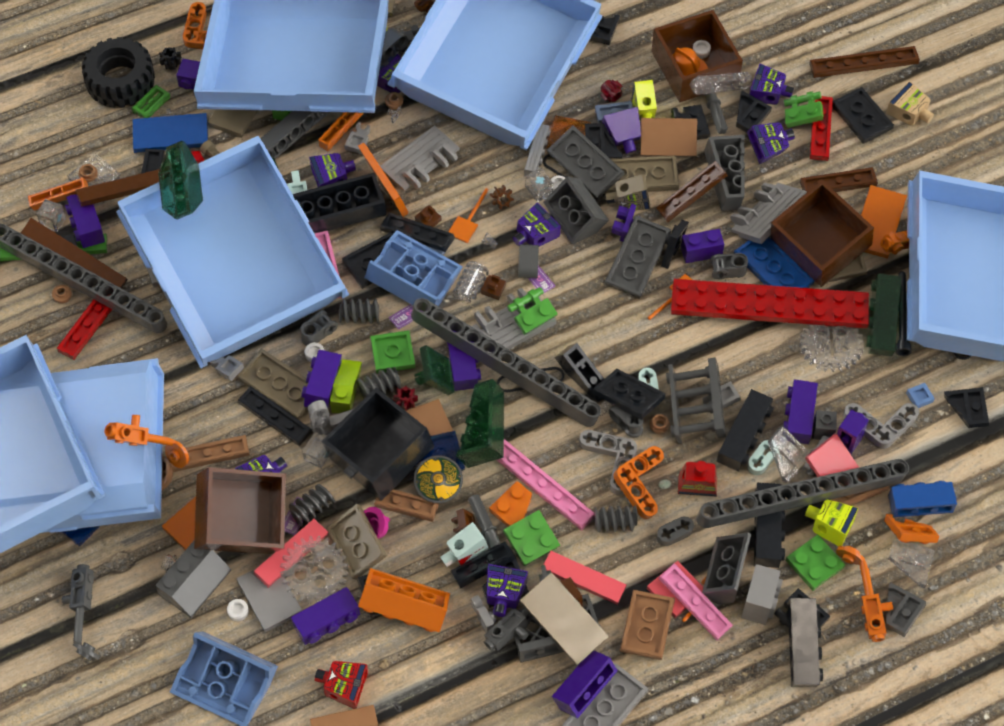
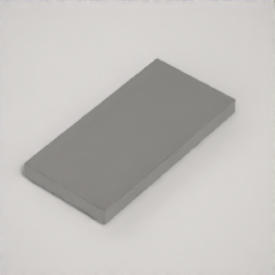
[562,663,649,726]

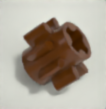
[414,0,435,13]
[490,185,514,209]

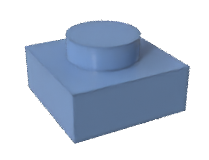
[906,383,935,408]

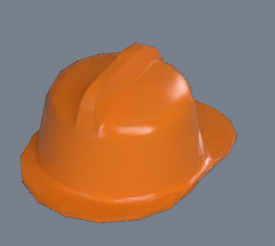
[672,47,708,77]

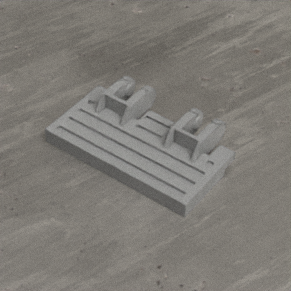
[380,125,460,191]
[730,183,807,244]
[471,288,556,353]

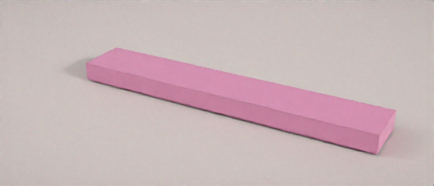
[491,439,595,531]

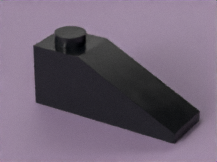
[554,343,604,402]

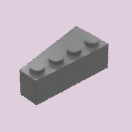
[704,135,745,211]

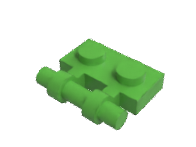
[784,91,824,128]
[507,287,558,335]

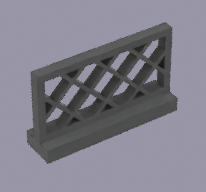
[507,594,601,663]

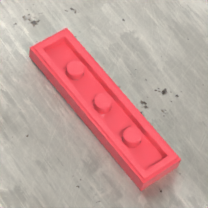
[254,519,328,588]
[543,551,627,605]

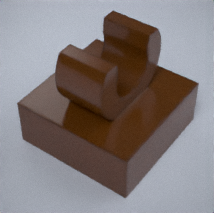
[415,205,442,227]
[481,274,506,300]
[451,508,476,533]

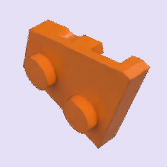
[489,481,532,527]
[884,514,939,544]

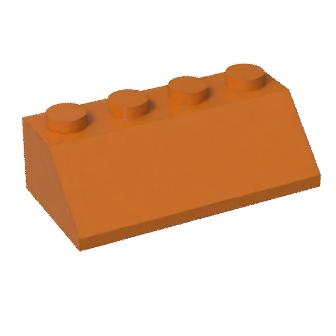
[358,568,450,633]

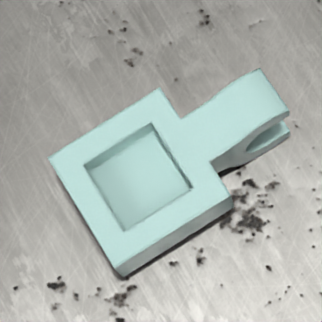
[287,170,307,194]

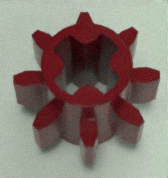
[600,80,623,102]
[393,385,418,411]

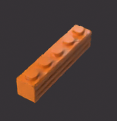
[318,112,364,152]
[28,177,88,211]

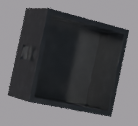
[322,388,435,501]

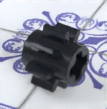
[159,47,182,70]

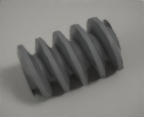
[339,298,379,324]
[357,366,401,399]
[289,484,336,527]
[594,506,637,532]

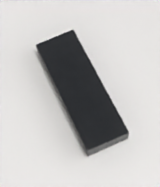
[451,541,516,589]

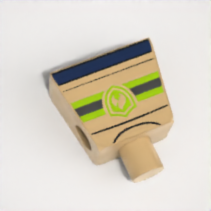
[886,81,934,125]

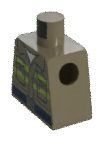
[606,174,651,211]

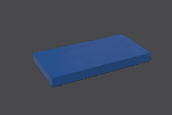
[133,113,208,153]
[734,237,815,288]

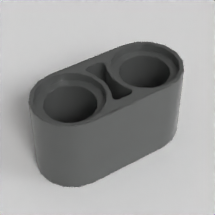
[518,244,539,278]

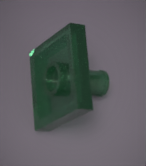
[414,345,455,395]

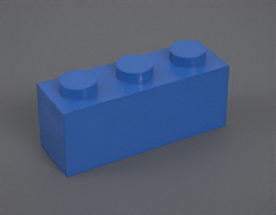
[888,481,957,518]

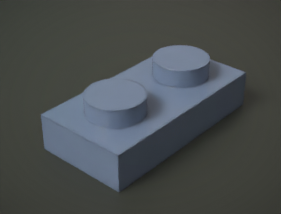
[595,101,633,123]

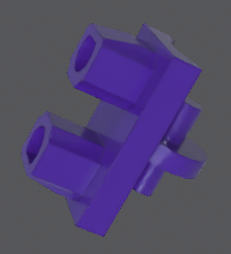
[611,203,637,242]

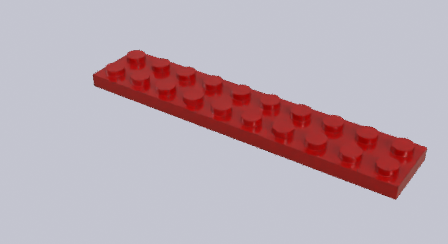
[671,279,869,329]

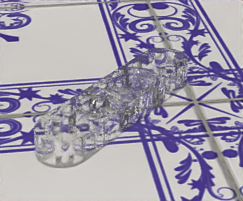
[690,72,754,95]

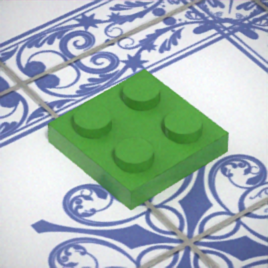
[370,330,415,374]
[503,510,560,566]
[785,534,845,591]

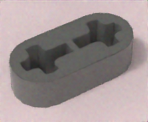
[657,516,694,546]

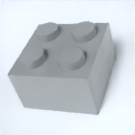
[741,564,783,625]

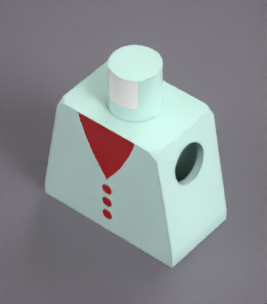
[440,522,490,567]

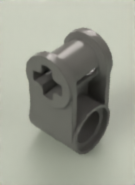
[710,253,748,279]
[301,310,338,346]
[608,405,644,438]

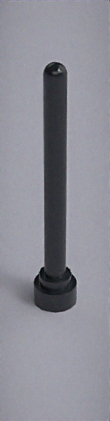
[895,271,912,356]

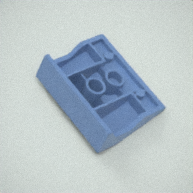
[365,230,463,306]
[170,631,278,726]

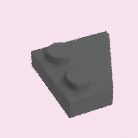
[886,582,926,637]

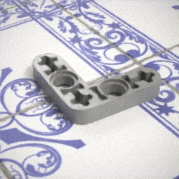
[308,400,353,438]
[843,403,919,449]
[579,430,637,495]

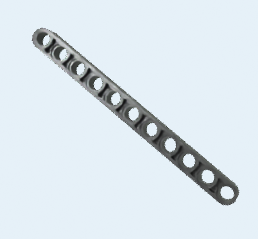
[260,28,408,161]
[0,224,167,333]
[411,298,601,427]
[696,459,909,528]

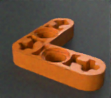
[183,2,207,49]
[613,446,664,519]

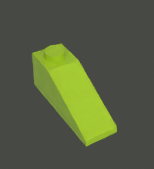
[330,359,362,414]

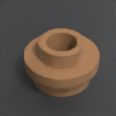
[385,92,403,110]
[79,164,98,182]
[52,285,72,304]
[650,414,670,434]

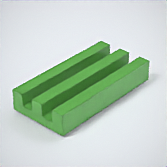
[132,85,170,118]

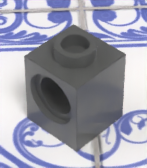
[813,410,837,440]

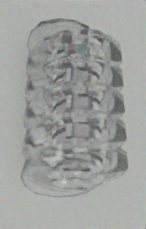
[453,261,489,304]

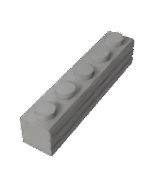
[524,124,551,179]

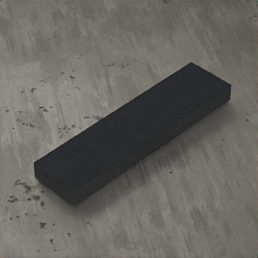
[380,212,455,252]
[238,386,312,446]

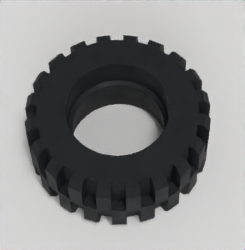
[81,37,155,108]

